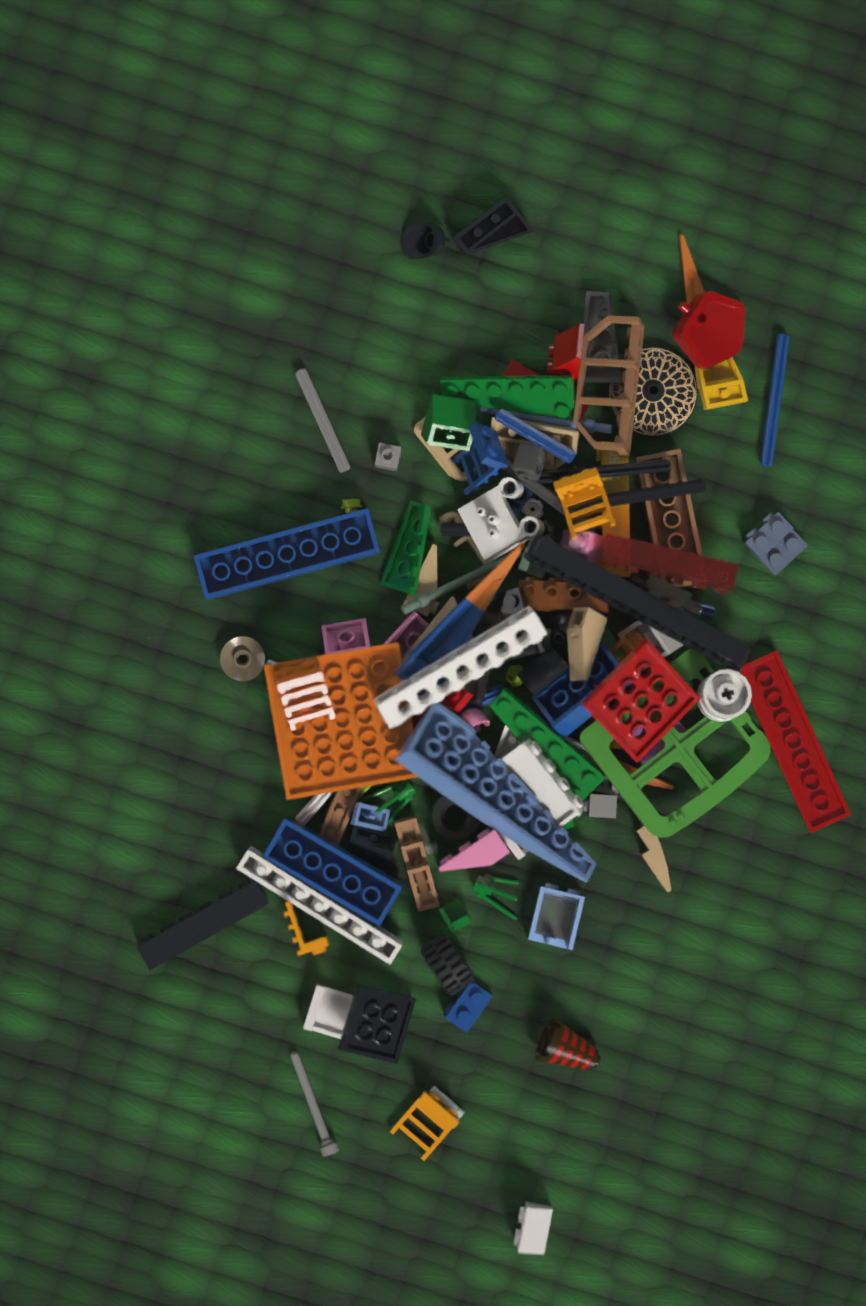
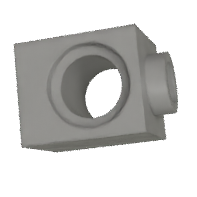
[375,443,401,471]
[584,794,617,818]

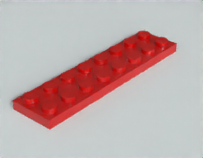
[739,650,851,833]

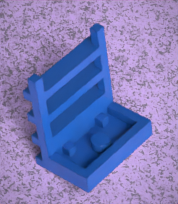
[453,422,508,495]

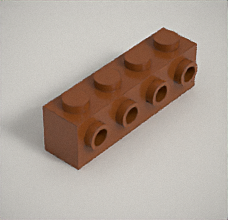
[519,577,610,615]

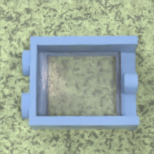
[528,883,585,950]

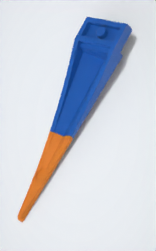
[395,542,525,695]

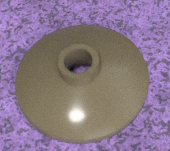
[220,636,265,681]

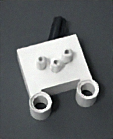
[440,477,545,562]

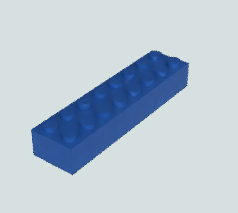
[194,508,380,601]

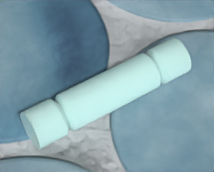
[429,1086,465,1119]

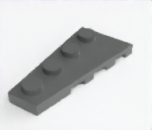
[578,291,623,384]

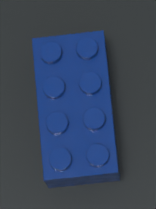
[531,641,632,738]

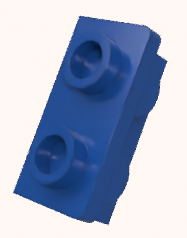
[444,982,493,1033]

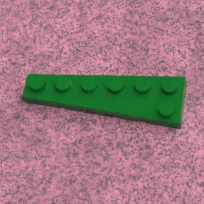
[440,375,576,420]
[489,687,606,801]

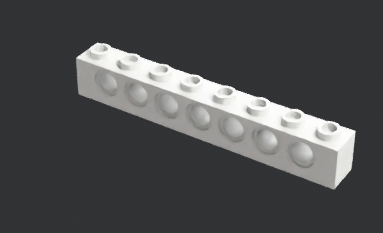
[373,606,547,728]
[236,846,404,964]

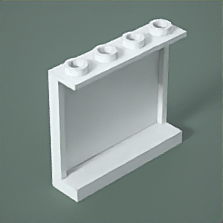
[495,738,585,860]

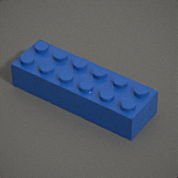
[262,815,404,926]

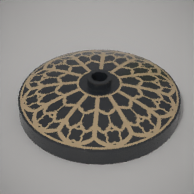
[608,347,698,437]

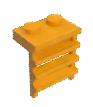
[553,468,616,540]
[284,901,330,956]
[390,1090,459,1161]

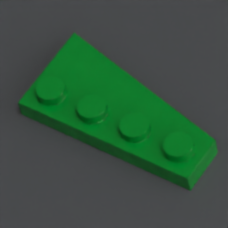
[380,500,431,596]

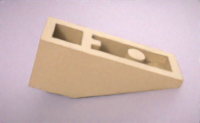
[403,544,439,618]

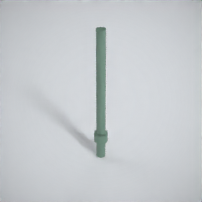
[401,551,523,615]

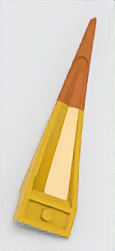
[679,234,748,410]

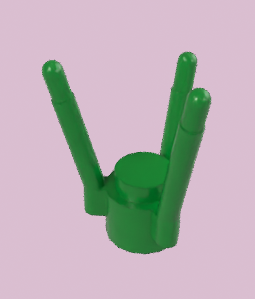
[358,779,416,823]
[473,873,519,920]

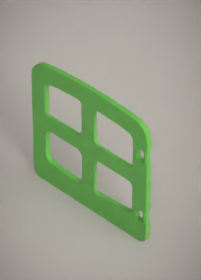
[579,648,771,838]

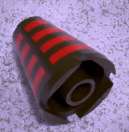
[535,1018,601,1071]

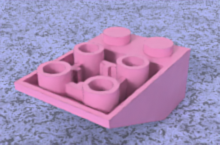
[438,828,510,871]

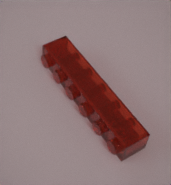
[599,533,739,595]

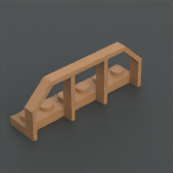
[573,315,645,457]

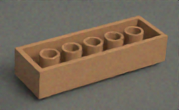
[635,448,708,592]

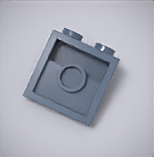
[744,512,808,576]

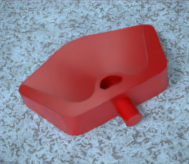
[672,291,745,370]

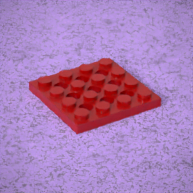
[581,639,701,763]

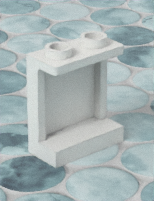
[303,984,353,1039]

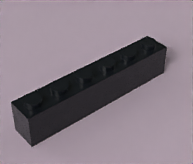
[137,879,270,970]

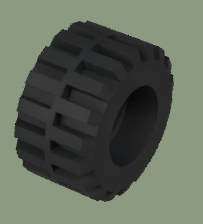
[420,934,475,996]

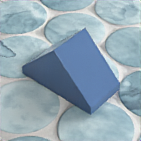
[351,802,391,832]

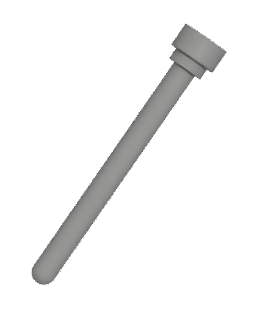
[290,1051,340,1157]

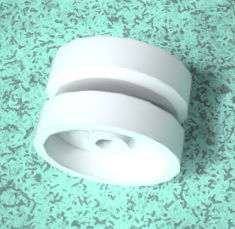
[697,669,752,722]

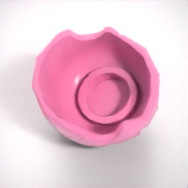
[458,707,490,732]

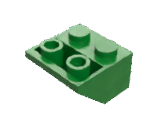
[421,393,475,451]

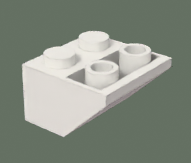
[514,1202,553,1254]

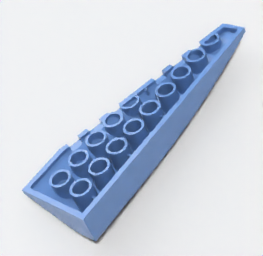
[395,702,596,882]

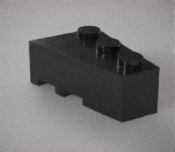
[451,196,534,256]

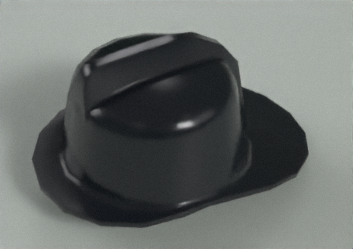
[401,221,449,259]

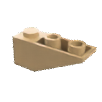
[567,607,607,681]

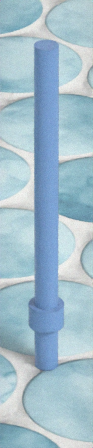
[480,407,613,434]

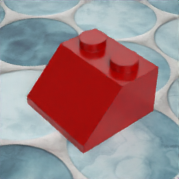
[546,324,584,387]

